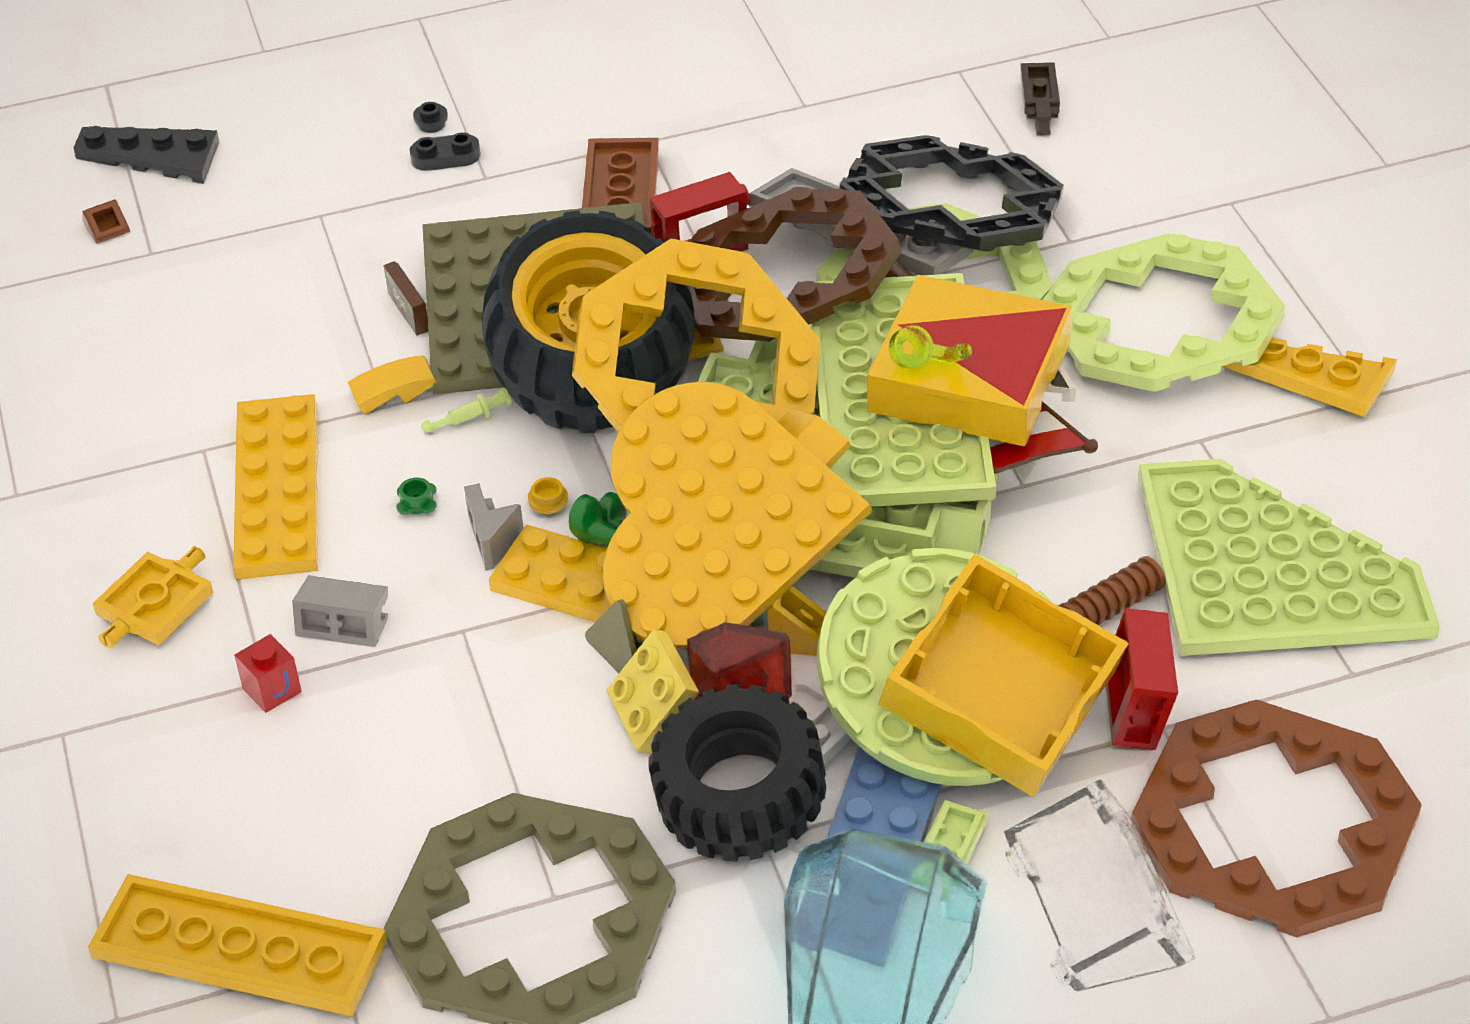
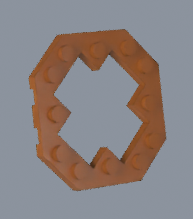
[1131,699,1422,938]

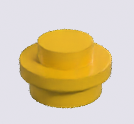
[528,477,568,514]

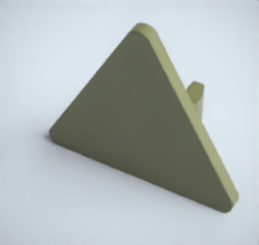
[585,599,643,673]

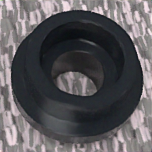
[413,101,448,133]

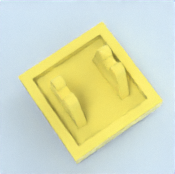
[606,629,699,754]

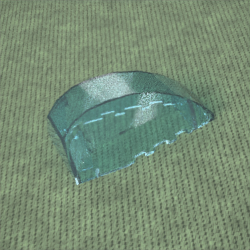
[784,828,988,1024]

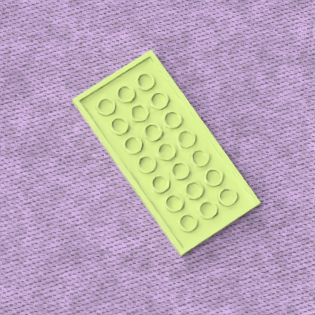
[811,273,996,507]

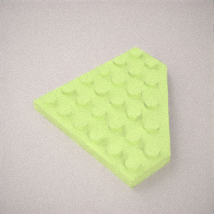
[1138,459,1440,656]

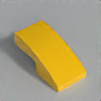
[348,355,437,415]

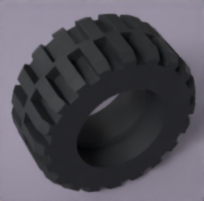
[648,684,827,862]

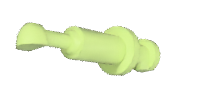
[421,387,512,433]

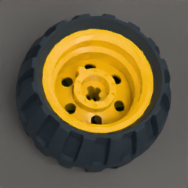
[482,210,695,433]

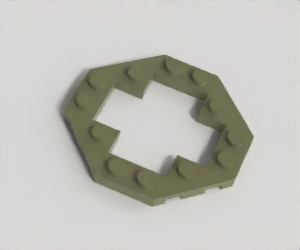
[383,793,676,1024]

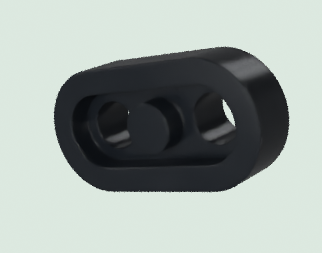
[409,132,481,171]

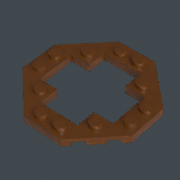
[689,187,902,342]

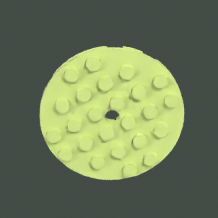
[816,548,1053,786]

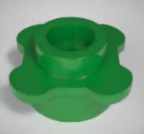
[396,477,437,515]

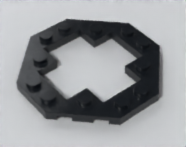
[839,135,1064,252]

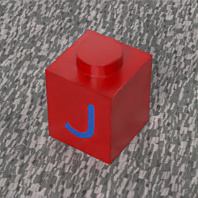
[234,633,302,713]

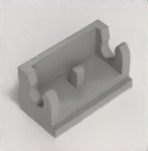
[292,575,388,647]

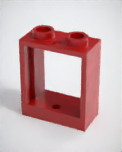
[649,172,750,252]
[1106,608,1178,750]

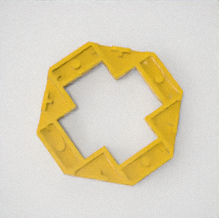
[572,239,820,432]

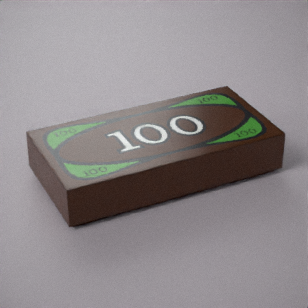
[383,261,428,336]

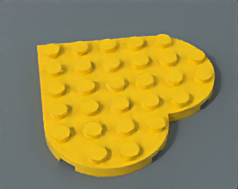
[603,382,872,650]

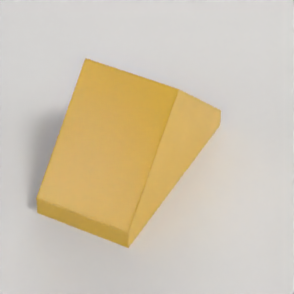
[767,586,827,656]

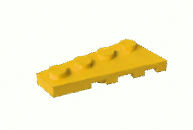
[1221,338,1397,417]

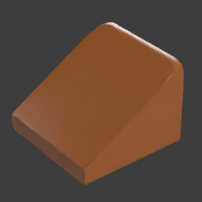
[82,199,130,244]

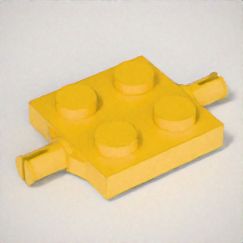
[92,546,214,649]

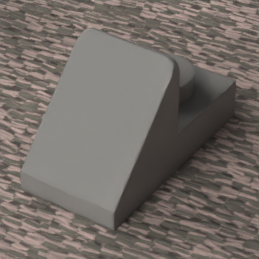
[464,483,524,571]

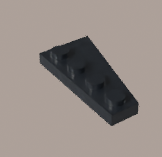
[73,126,220,184]

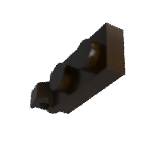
[1020,62,1060,135]

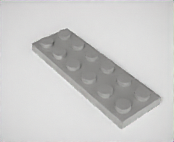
[749,168,974,275]

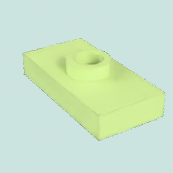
[912,800,987,891]

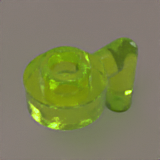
[889,326,972,369]

